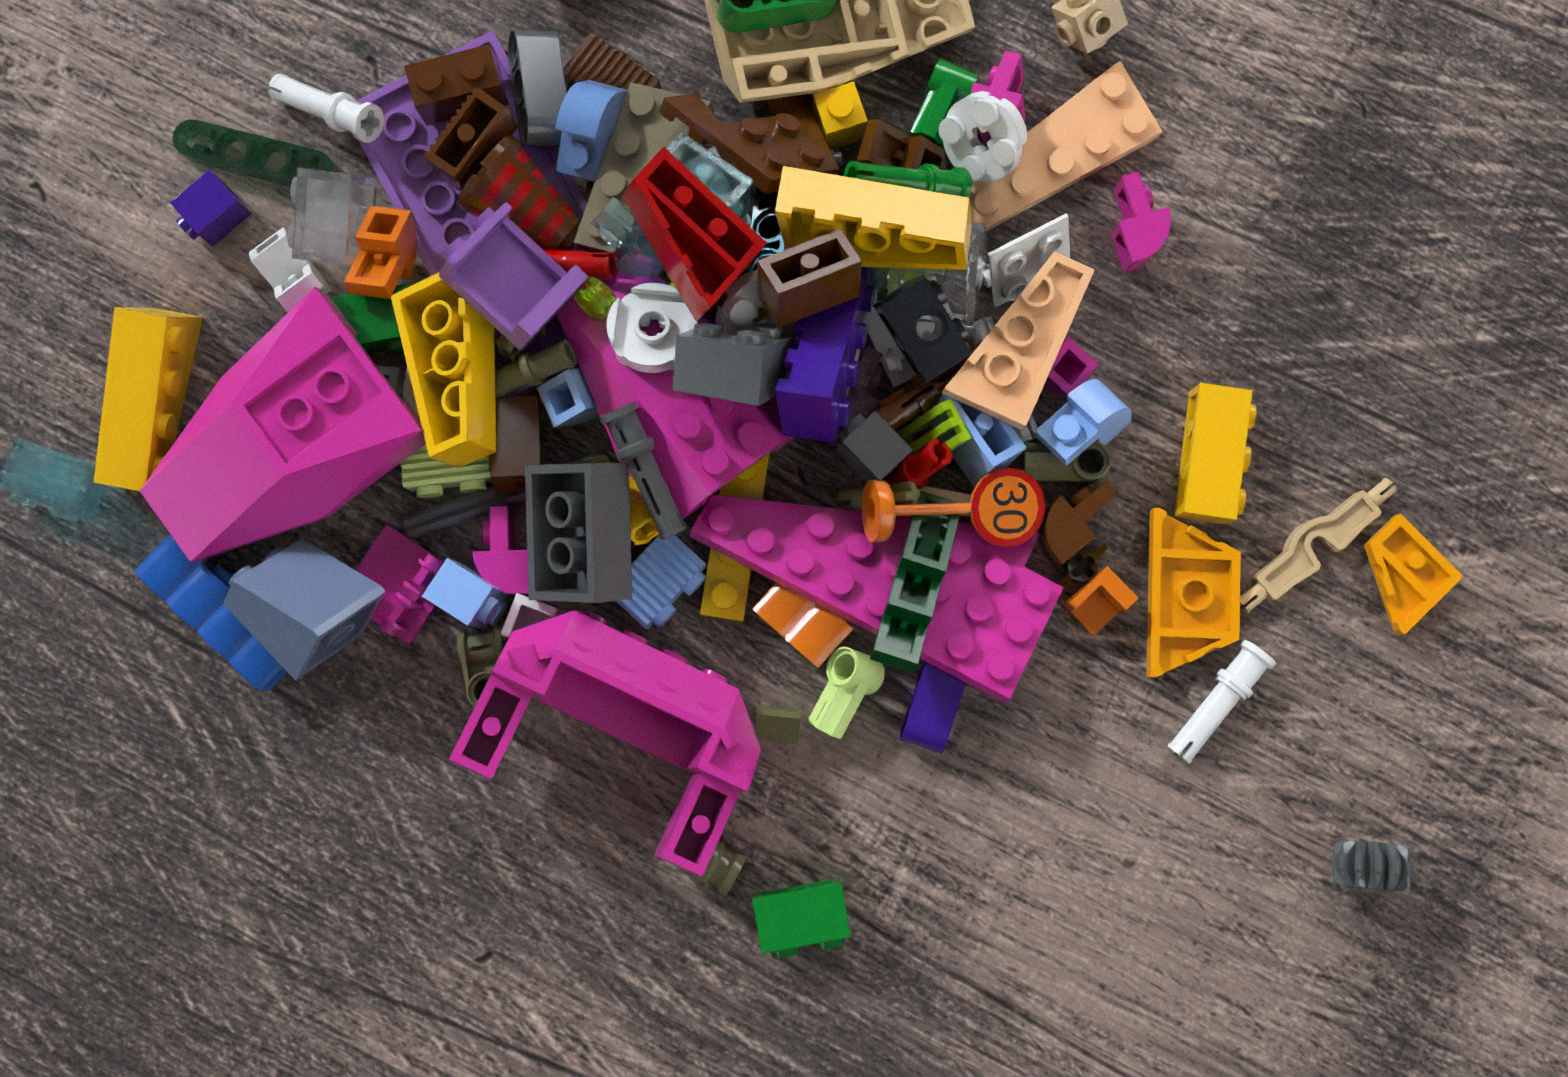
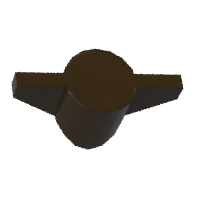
[1056,543,1108,587]

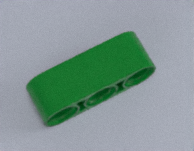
[717,0,838,33]

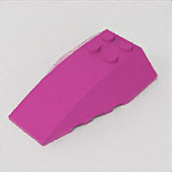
[556,249,797,520]

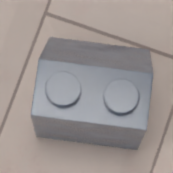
[223,539,386,681]

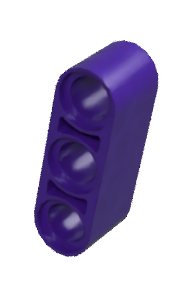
[899,660,966,754]

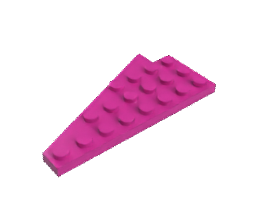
[690,494,1064,704]

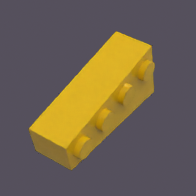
[93,307,203,491]

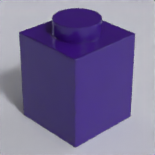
[170,169,252,246]

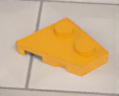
[1364,513,1464,636]

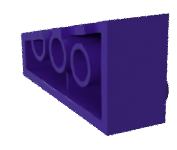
[775,267,876,443]

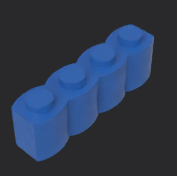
[134,534,288,691]

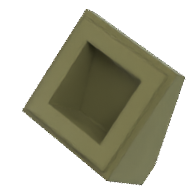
[755,705,801,744]

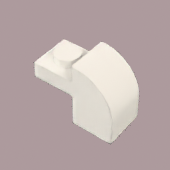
[249,227,331,312]

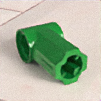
[909,58,979,148]

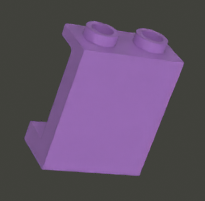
[438,202,589,351]

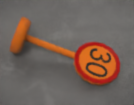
[862,467,1046,547]

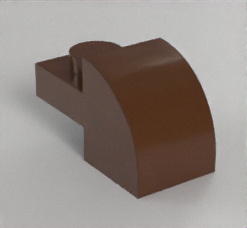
[857,119,949,170]
[1039,481,1118,568]

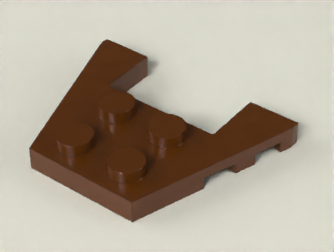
[659,94,839,194]

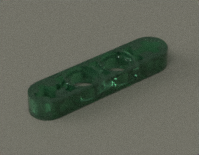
[172,119,339,194]

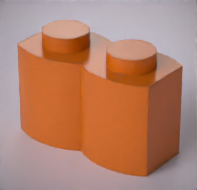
[752,583,854,669]

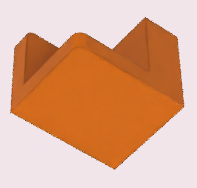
[1062,566,1139,635]

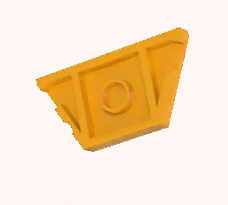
[1146,508,1241,677]

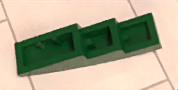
[870,490,960,674]

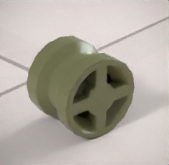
[694,841,747,897]

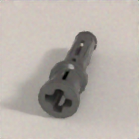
[599,401,687,539]

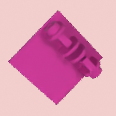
[356,524,444,645]

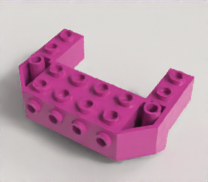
[449,610,761,877]

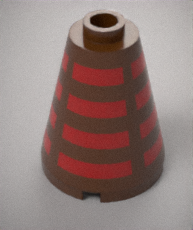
[456,135,581,250]

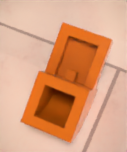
[344,206,417,299]

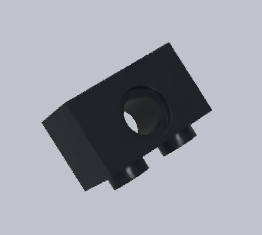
[872,276,972,383]

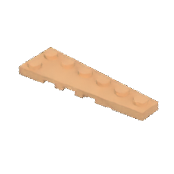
[969,61,1163,240]

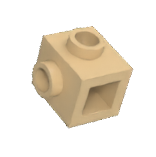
[1051,0,1128,54]

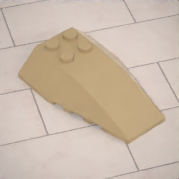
[704,0,975,103]

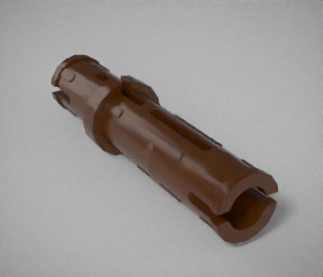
[875,340,983,430]

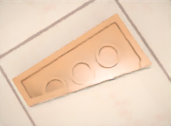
[942,251,1095,430]

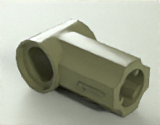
[1020,441,1112,486]

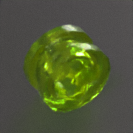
[574,277,617,322]

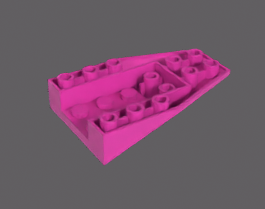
[140,287,426,563]

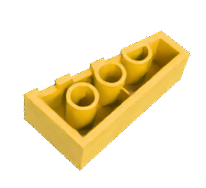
[775,166,972,270]
[391,272,497,468]

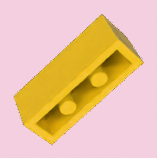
[1174,383,1257,525]

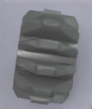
[1331,840,1413,892]

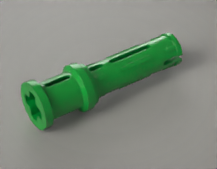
[844,161,972,198]

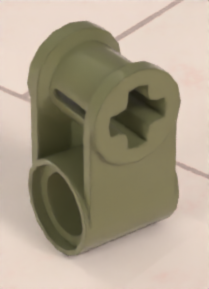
[457,626,508,708]

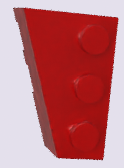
[622,146,767,321]

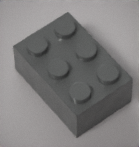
[525,463,632,603]

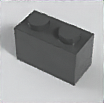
[835,411,912,483]

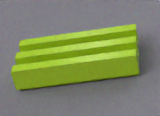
[897,399,971,455]

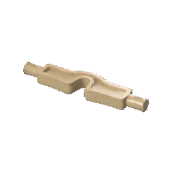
[1240,478,1397,614]

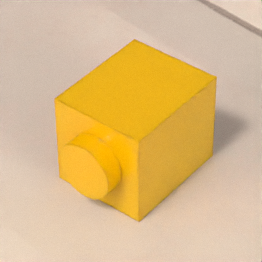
[812,81,868,148]

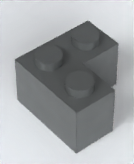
[672,323,795,406]

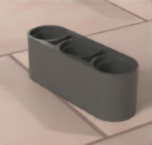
[508,29,567,147]

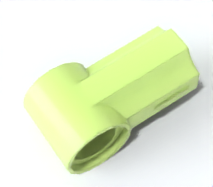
[808,646,885,739]

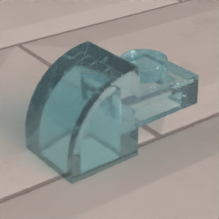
[590,197,666,277]

